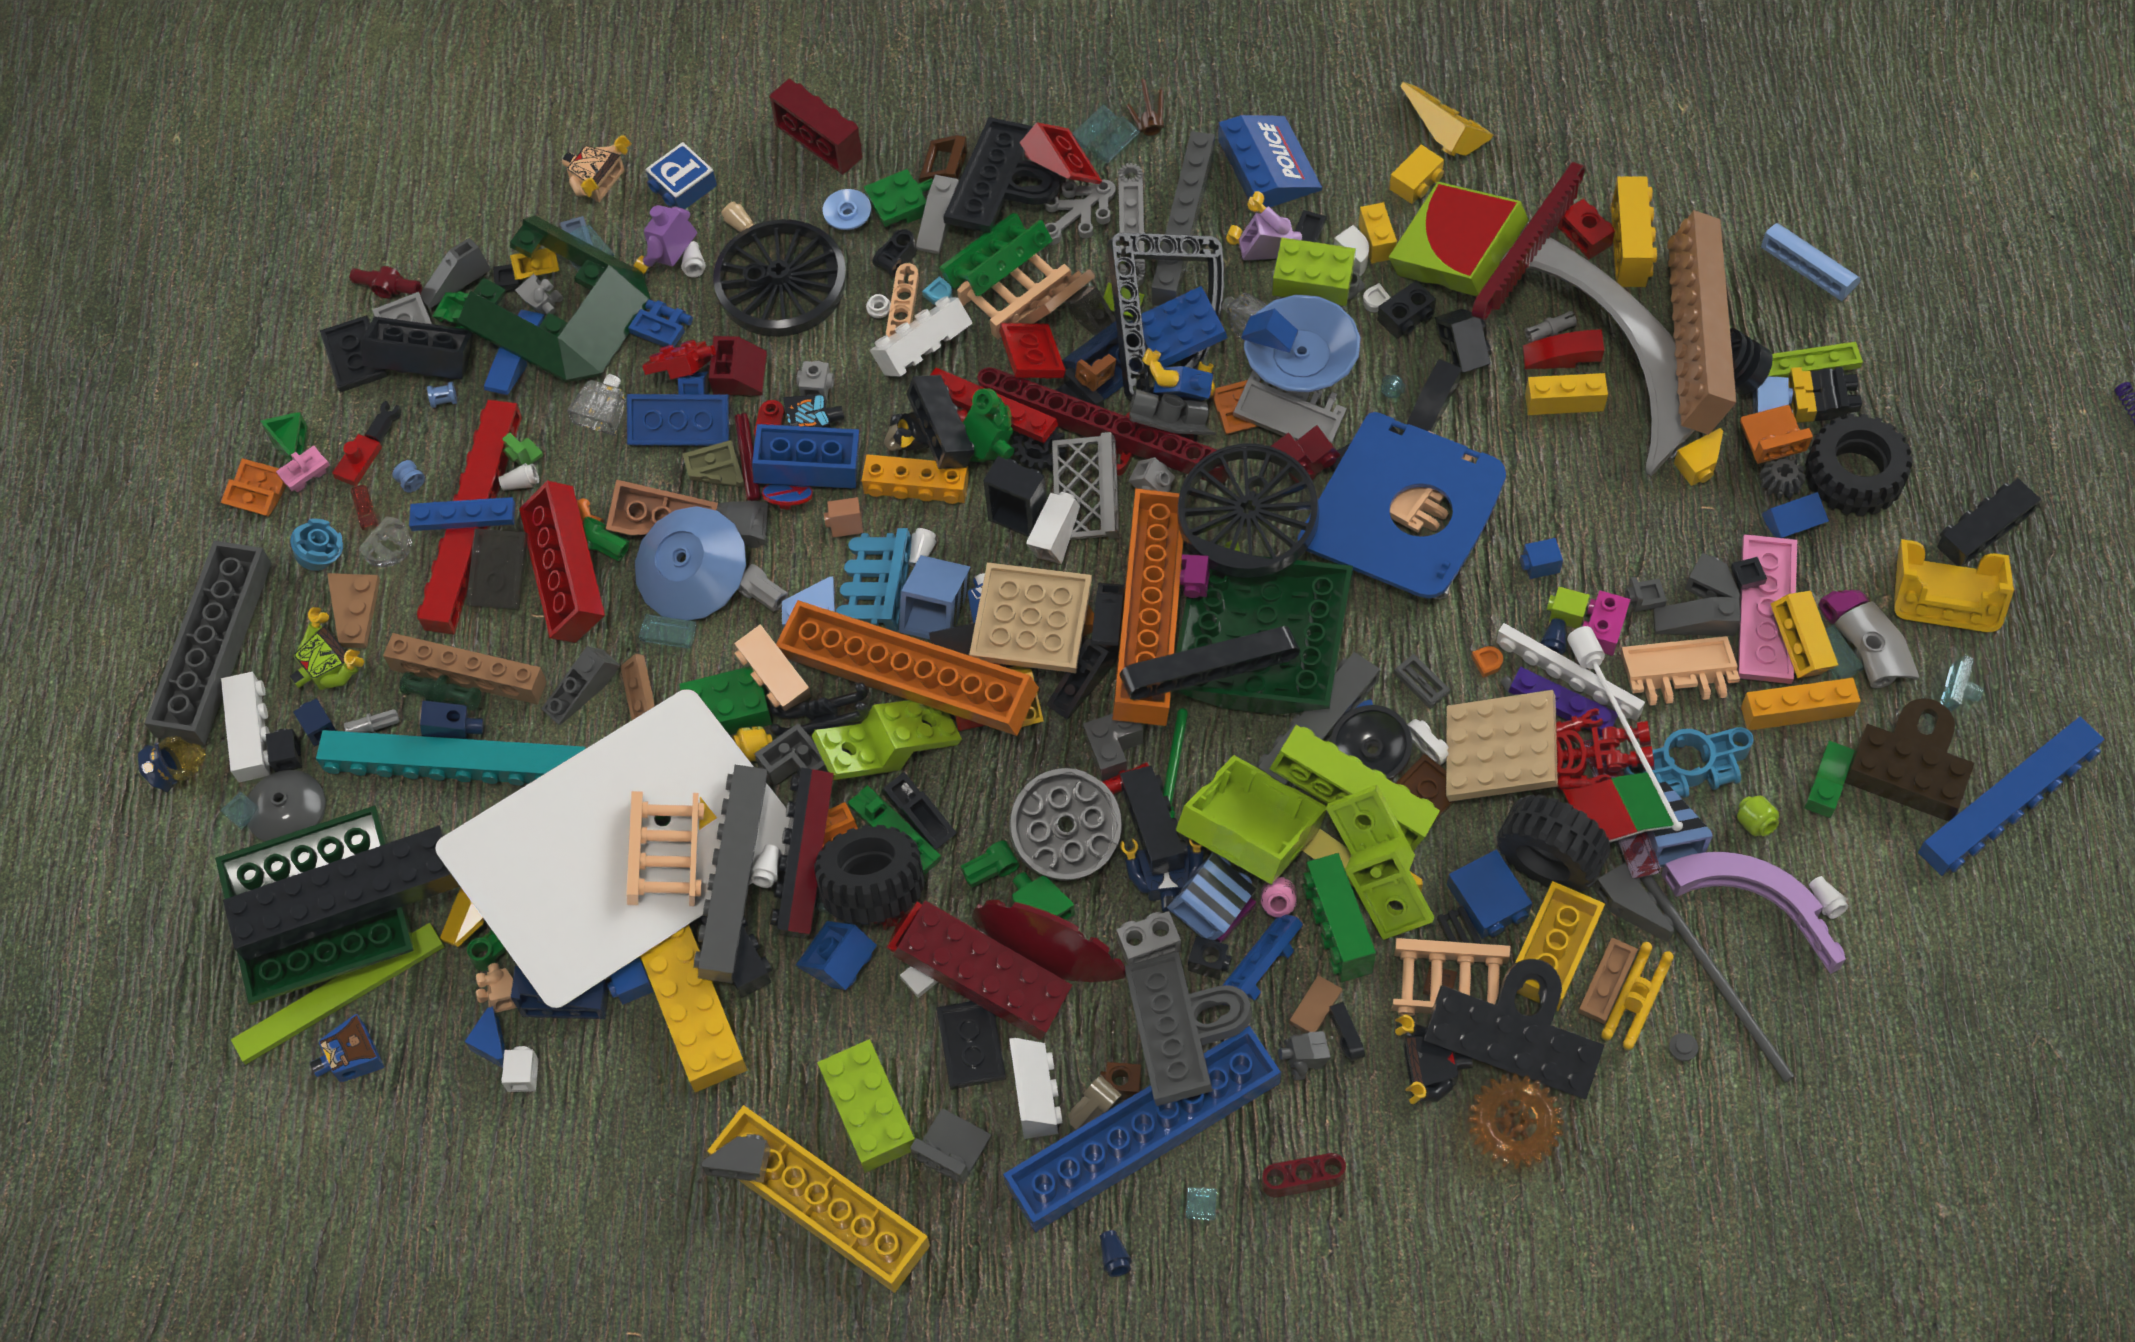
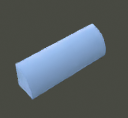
[1761,223,1861,301]

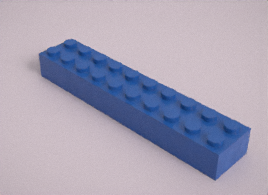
[1003,1026,1281,1232]

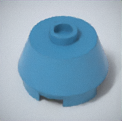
[290,519,343,571]

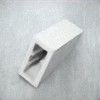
[1026,492,1080,564]

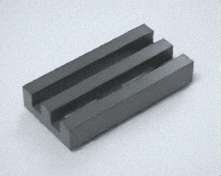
[1394,654,1451,709]

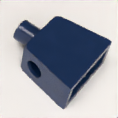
[420,701,484,739]

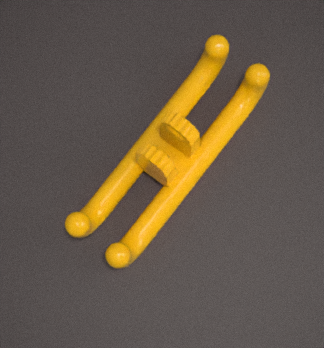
[1601,942,1674,1051]

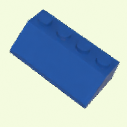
[752,424,859,488]

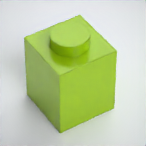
[1546,587,1590,629]

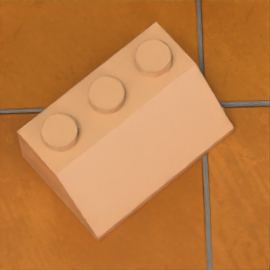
[734,624,811,711]

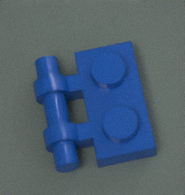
[628,299,693,348]

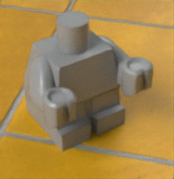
[515,274,564,314]

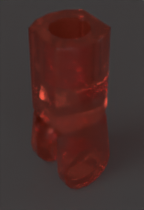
[350,485,378,530]

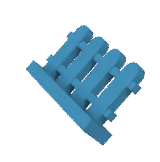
[836,528,912,632]

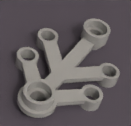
[1045,179,1116,245]

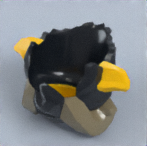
[884,412,929,451]

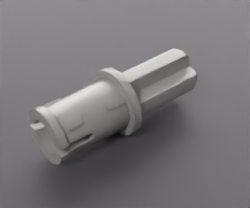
[344,709,399,733]

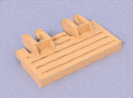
[1390,431,1473,533]
[1621,636,1740,706]

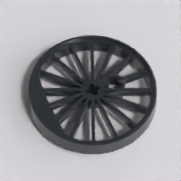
[713,219,846,337]
[1177,443,1319,578]

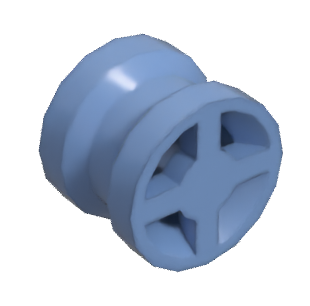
[392,460,425,493]

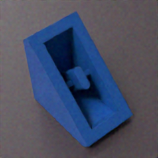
[1241,308,1298,353]
[465,1007,506,1068]

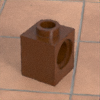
[1100,1062,1142,1100]

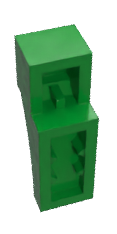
[1804,740,1855,818]

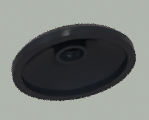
[1330,705,1413,780]

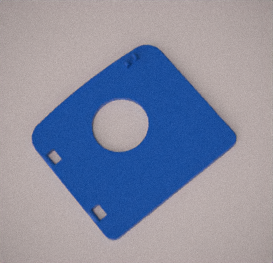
[1297,412,1506,598]

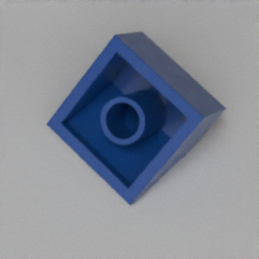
[796,921,877,990]

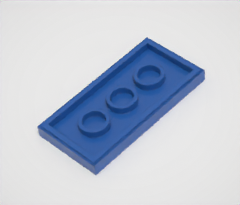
[627,394,729,445]

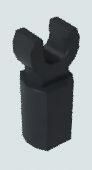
[365,401,401,444]

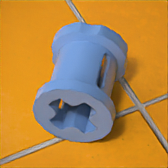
[427,382,457,408]

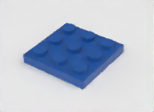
[1141,286,1228,367]

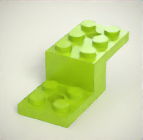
[812,700,962,780]
[1326,785,1434,940]

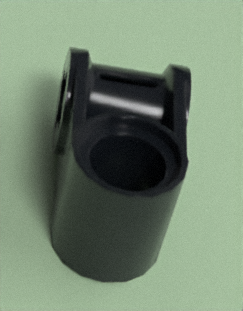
[873,229,917,278]

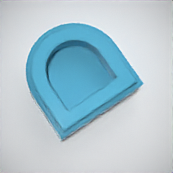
[922,276,952,305]

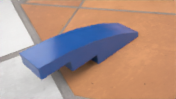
[484,309,545,395]

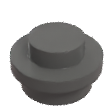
[1669,1033,1698,1062]

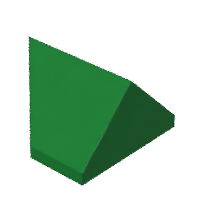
[260,412,307,462]

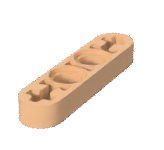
[886,263,919,337]

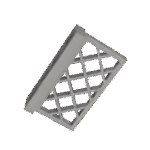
[1052,432,1120,540]

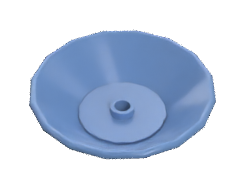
[1244,295,1361,393]
[635,506,746,622]

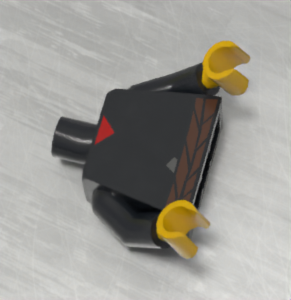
[1395,1015,1473,1104]

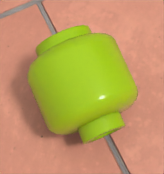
[1737,795,1779,836]

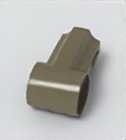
[1067,1075,1122,1130]

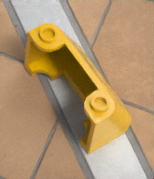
[1894,539,2014,632]

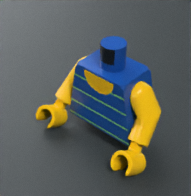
[1142,348,1215,401]

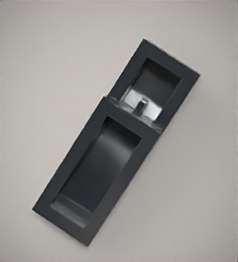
[1406,359,1462,432]
[881,772,957,850]

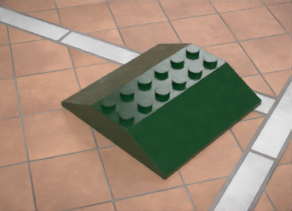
[1174,555,1353,715]
[215,806,414,1006]

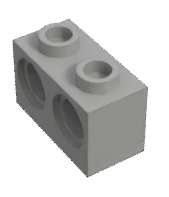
[1116,911,1181,965]

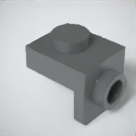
[1625,577,1667,612]

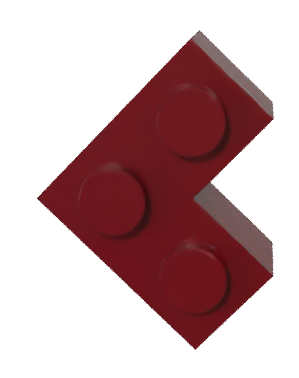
[1271,425,1341,483]

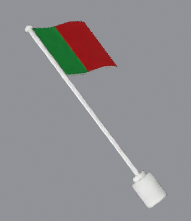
[1562,626,1683,842]

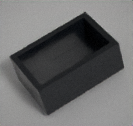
[983,456,1047,538]

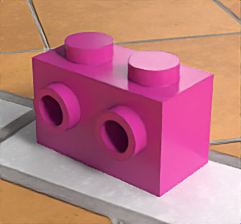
[1583,590,1631,656]

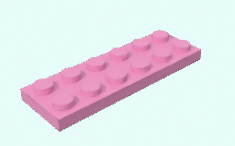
[1737,535,1797,684]

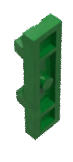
[848,785,942,875]

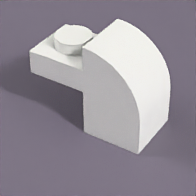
[1334,225,1369,276]

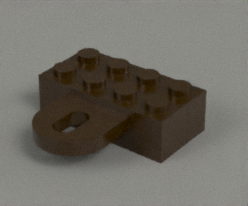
[1844,698,1975,822]

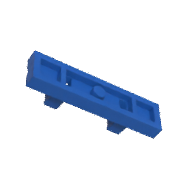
[1222,914,1303,1006]

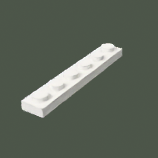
[1496,623,1645,721]

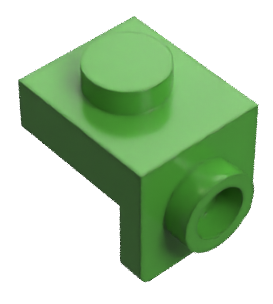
[502,433,543,466]

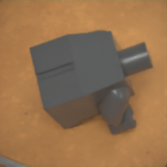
[1278,1031,1331,1080]

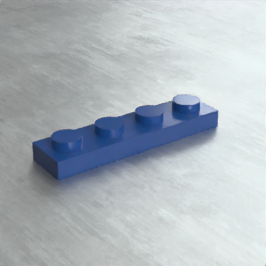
[409,497,515,531]

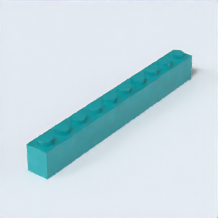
[316,730,586,786]

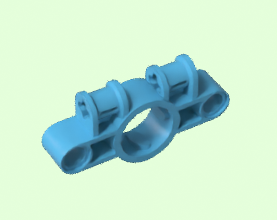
[1622,727,1754,798]

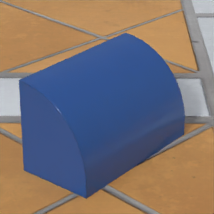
[1762,492,1829,538]

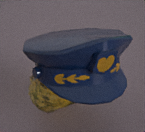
[138,736,206,793]

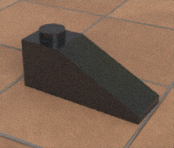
[1046,638,1118,720]

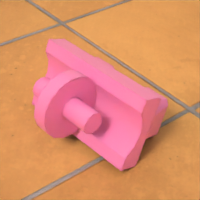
[276,446,330,492]

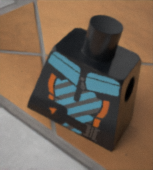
[783,395,844,428]

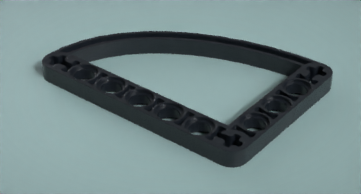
[1107,233,1224,401]

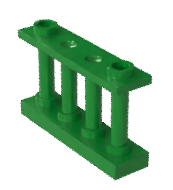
[939,213,1053,297]

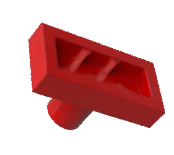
[332,434,382,487]

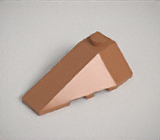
[605,480,718,536]

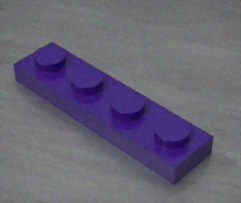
[1508,666,1618,737]

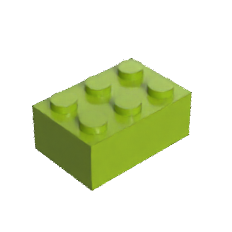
[1272,237,1356,306]

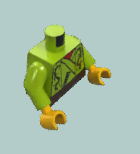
[289,607,364,690]

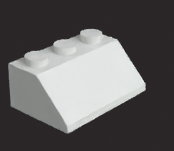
[1009,1038,1063,1139]

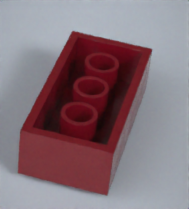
[769,78,863,175]

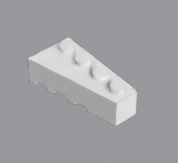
[870,296,972,376]

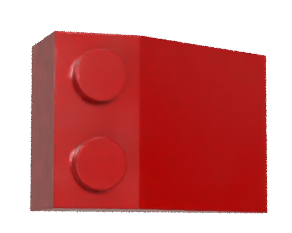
[1020,122,1102,185]

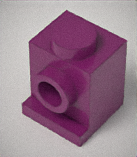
[1180,554,1210,598]

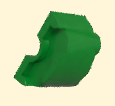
[432,291,469,329]

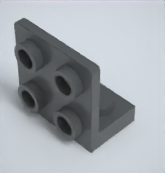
[910,1109,991,1185]

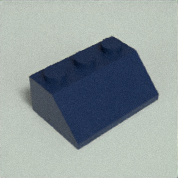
[1062,319,1150,400]

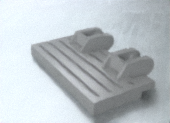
[1233,370,1347,443]

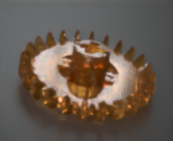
[1467,1073,1564,1169]

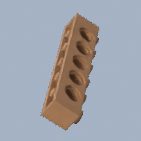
[383,633,547,705]

